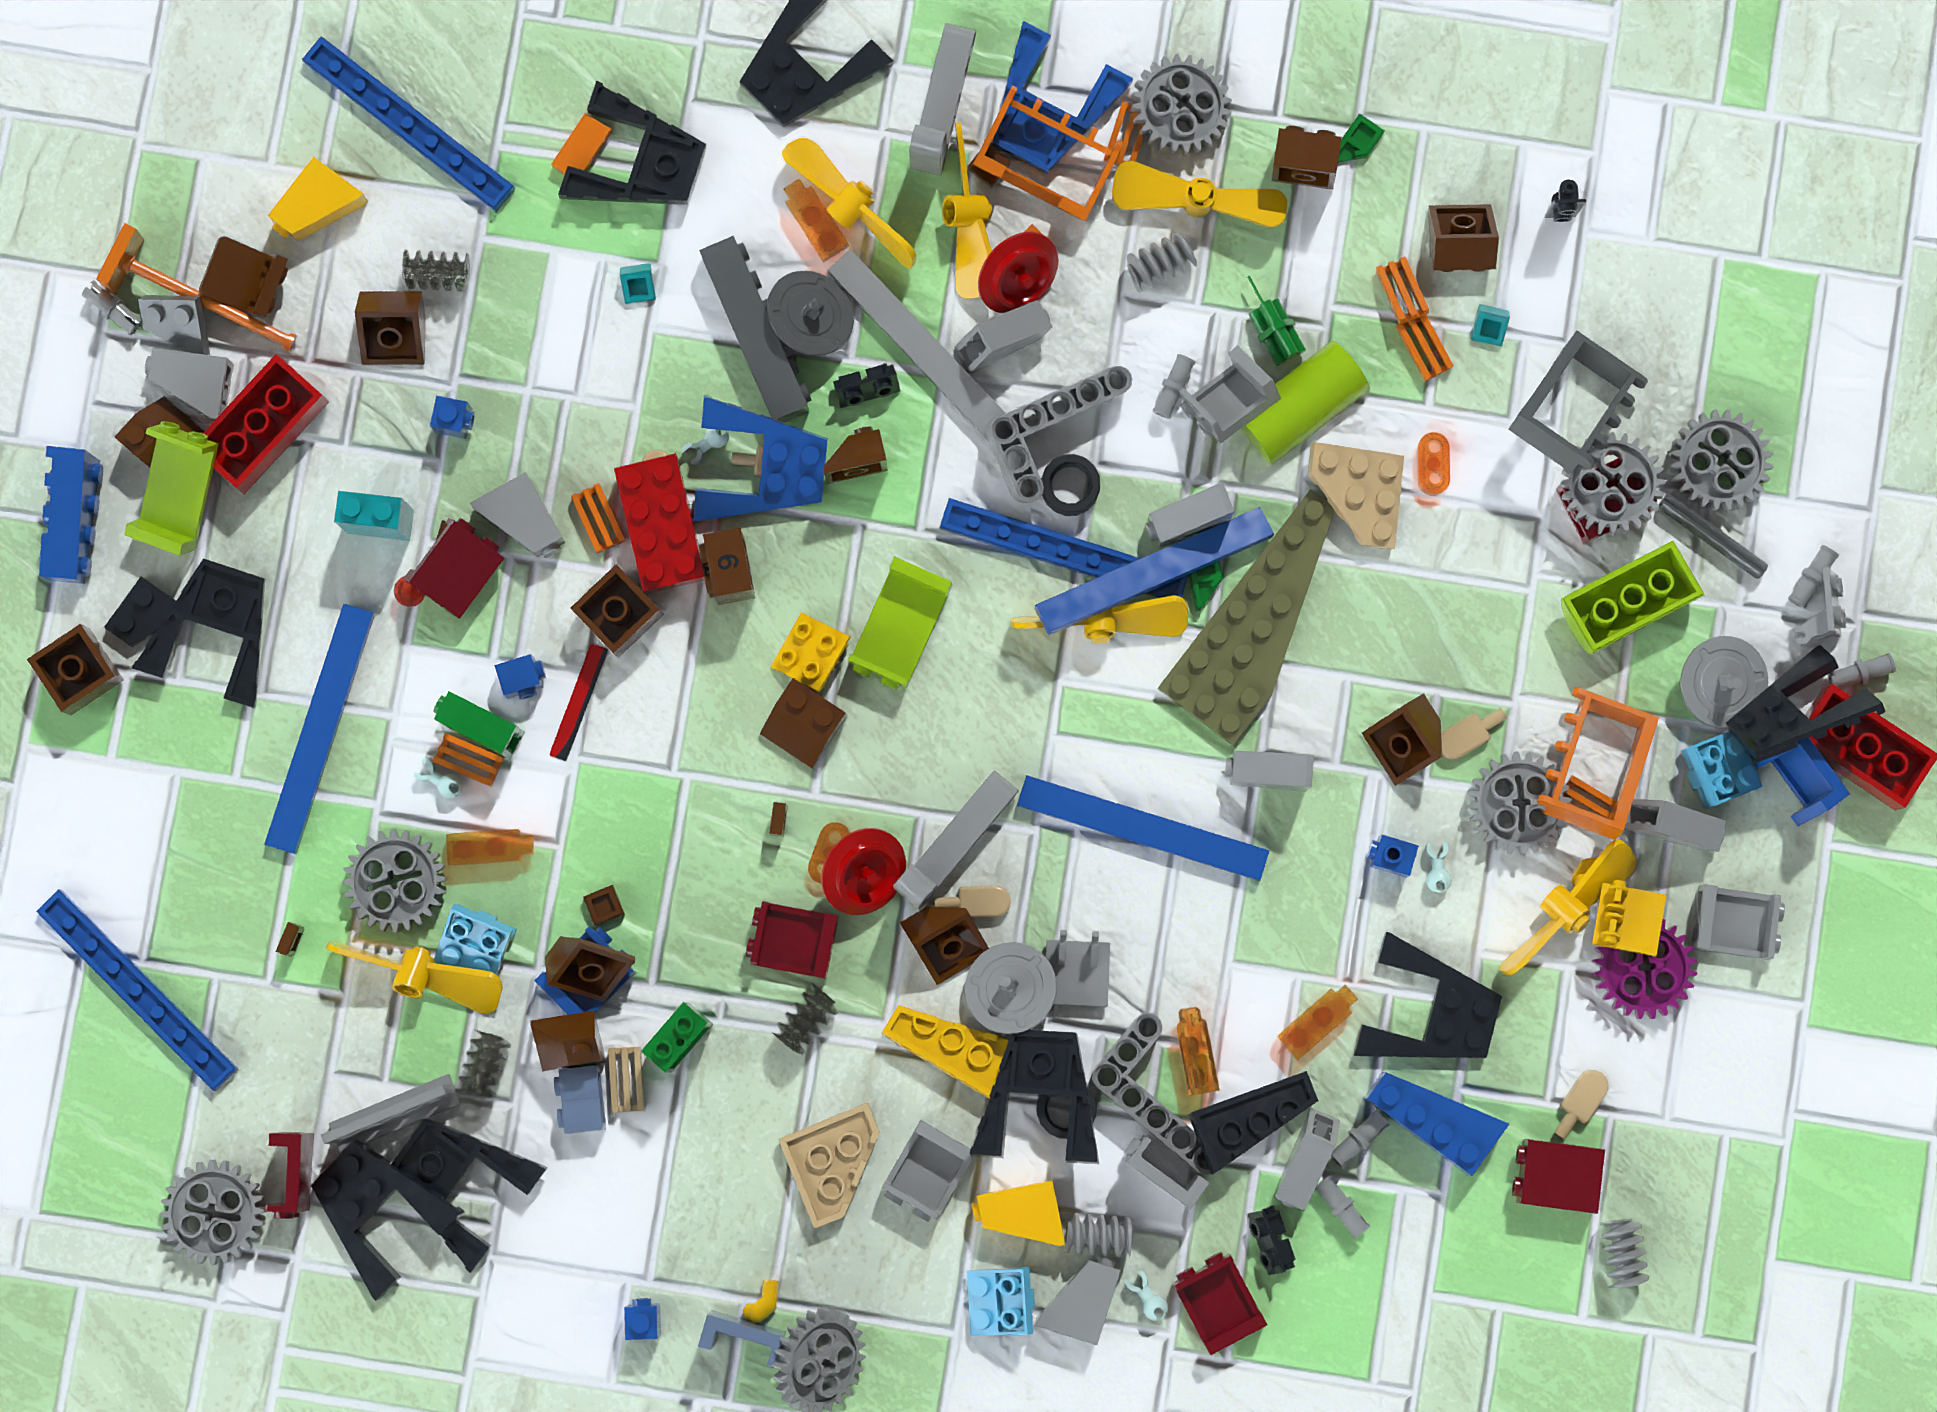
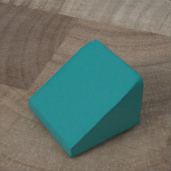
[620,263,656,304]
[1471,304,1510,347]

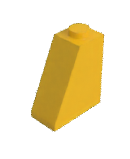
[267,156,368,241]
[972,1180,1065,1246]

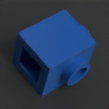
[430,395,475,439]
[494,654,546,700]
[1367,835,1419,878]
[624,1298,661,1340]

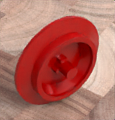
[978,232,1059,313]
[821,828,906,915]

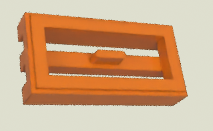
[1103,101,1145,166]
[1376,257,1429,325]
[1395,315,1454,382]
[571,483,626,554]
[432,733,504,787]
[1562,775,1617,819]

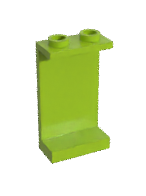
[124,421,218,556]
[848,556,952,691]

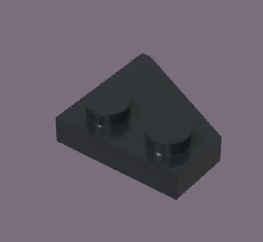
[104,576,176,647]

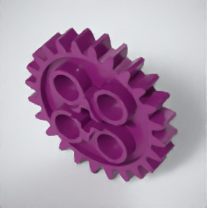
[1591,919,1698,1019]

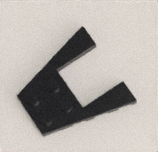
[739,0,894,128]
[558,81,707,205]
[132,558,266,708]
[1726,645,1886,762]
[1353,932,1502,1058]
[970,1030,1100,1165]
[391,1117,548,1273]
[310,1140,465,1301]

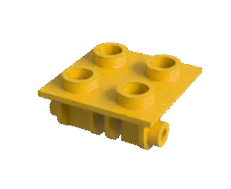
[770,612,851,693]
[1592,880,1666,956]

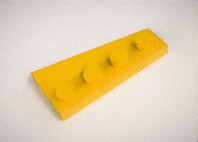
[881,1005,1009,1099]

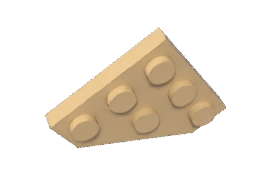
[1307,442,1404,550]
[778,1102,880,1229]

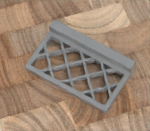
[321,1074,461,1153]

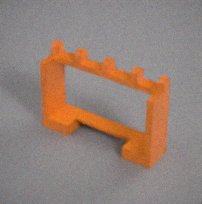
[973,85,1124,221]
[1537,687,1659,840]

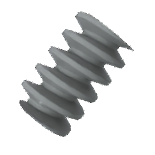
[1127,232,1197,292]
[1065,1213,1132,1258]
[1600,1219,1649,1288]

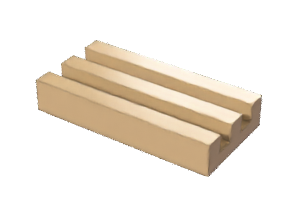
[608,1046,645,1113]

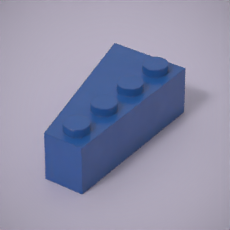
[39,446,103,584]
[1363,1072,1510,1176]

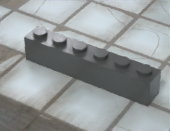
[699,235,812,423]

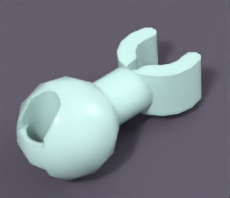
[681,429,729,466]
[413,758,463,798]
[1425,842,1452,893]
[1125,1271,1168,1321]

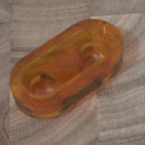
[1417,432,1451,496]
[808,822,850,884]

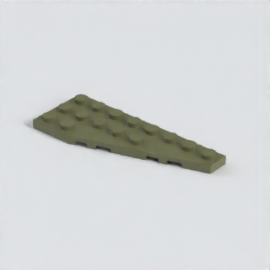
[1157,489,1335,746]

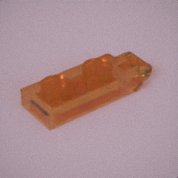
[783,179,849,263]
[446,829,534,866]
[1276,984,1358,1060]
[1177,1006,1220,1096]

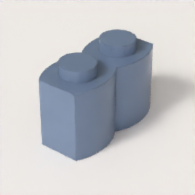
[554,1065,606,1134]

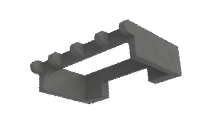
[1508,330,1648,473]

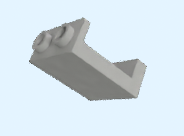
[1178,346,1281,443]
[1691,884,1785,960]
[881,1120,973,1222]
[1124,1135,1210,1209]

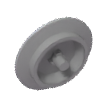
[1680,636,1768,728]
[965,942,1057,1034]

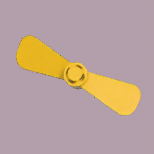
[942,122,992,299]
[782,138,916,269]
[1112,160,1287,228]
[1010,596,1188,644]
[1499,839,1637,976]
[326,941,503,1014]

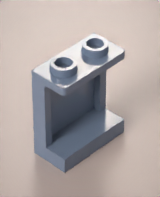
[698,1310,786,1368]

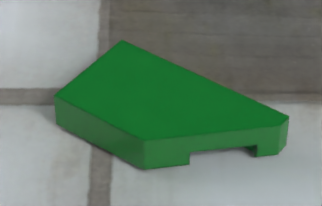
[1338,113,1385,163]
[1189,561,1223,611]

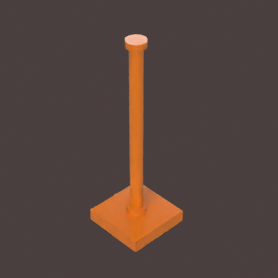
[96,223,297,352]

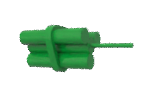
[1247,276,1306,366]

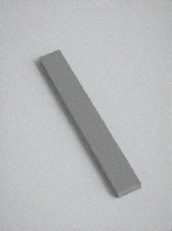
[827,249,1009,441]

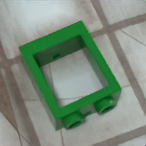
[433,691,525,760]
[641,1002,713,1073]

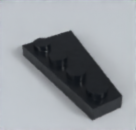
[1188,1071,1319,1175]

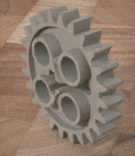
[1130,54,1232,156]
[1669,409,1773,512]
[1560,432,1666,536]
[1467,751,1572,855]
[342,829,448,933]
[159,1160,266,1265]
[772,1307,866,1412]

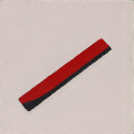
[549,644,608,761]

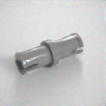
[81,280,142,335]
[1152,354,1196,419]
[1788,545,1839,609]
[1827,653,1896,689]
[1331,1110,1390,1169]
[1315,1175,1370,1239]

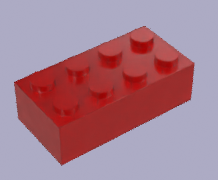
[202,354,329,495]
[614,453,706,594]
[1805,684,1937,811]

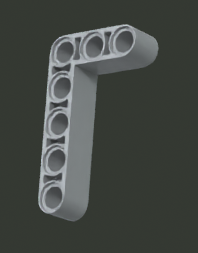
[909,23,976,176]
[985,366,1133,503]
[893,770,1019,910]
[1092,1013,1211,1175]

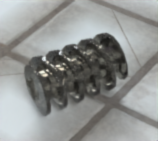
[402,249,470,292]
[772,982,838,1055]
[454,1029,512,1100]

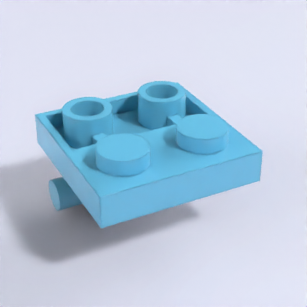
[1681,732,1763,809]
[434,904,517,975]
[967,1266,1035,1336]

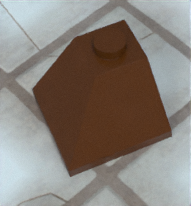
[115,396,204,468]
[823,426,888,484]
[1361,693,1442,786]
[900,906,989,985]
[545,936,635,1002]
[530,1011,606,1072]

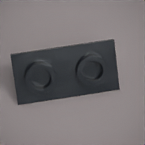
[1544,179,1586,222]
[833,363,901,408]
[1248,1205,1296,1275]

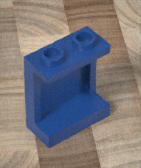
[1754,737,1850,826]
[534,926,636,1015]

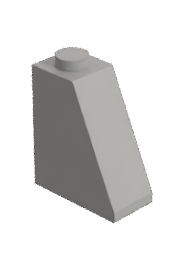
[954,300,1052,375]
[145,348,234,421]
[470,472,565,558]
[1145,482,1234,547]
[1225,751,1314,792]
[1624,799,1727,852]
[1275,1108,1340,1211]
[1035,1255,1121,1345]

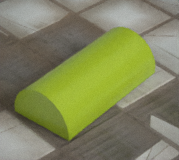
[1241,341,1370,467]
[1561,540,1705,655]

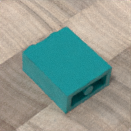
[334,491,414,541]

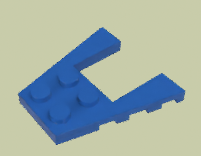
[992,21,1133,174]
[693,395,828,521]

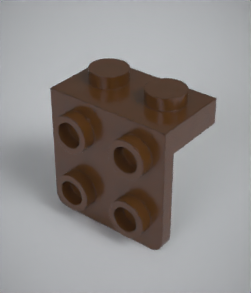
[199,236,288,317]

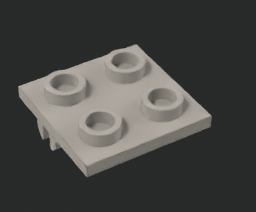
[1793,567,1846,648]
[1046,930,1110,1007]

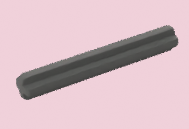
[1659,494,1768,579]

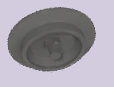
[767,271,854,356]

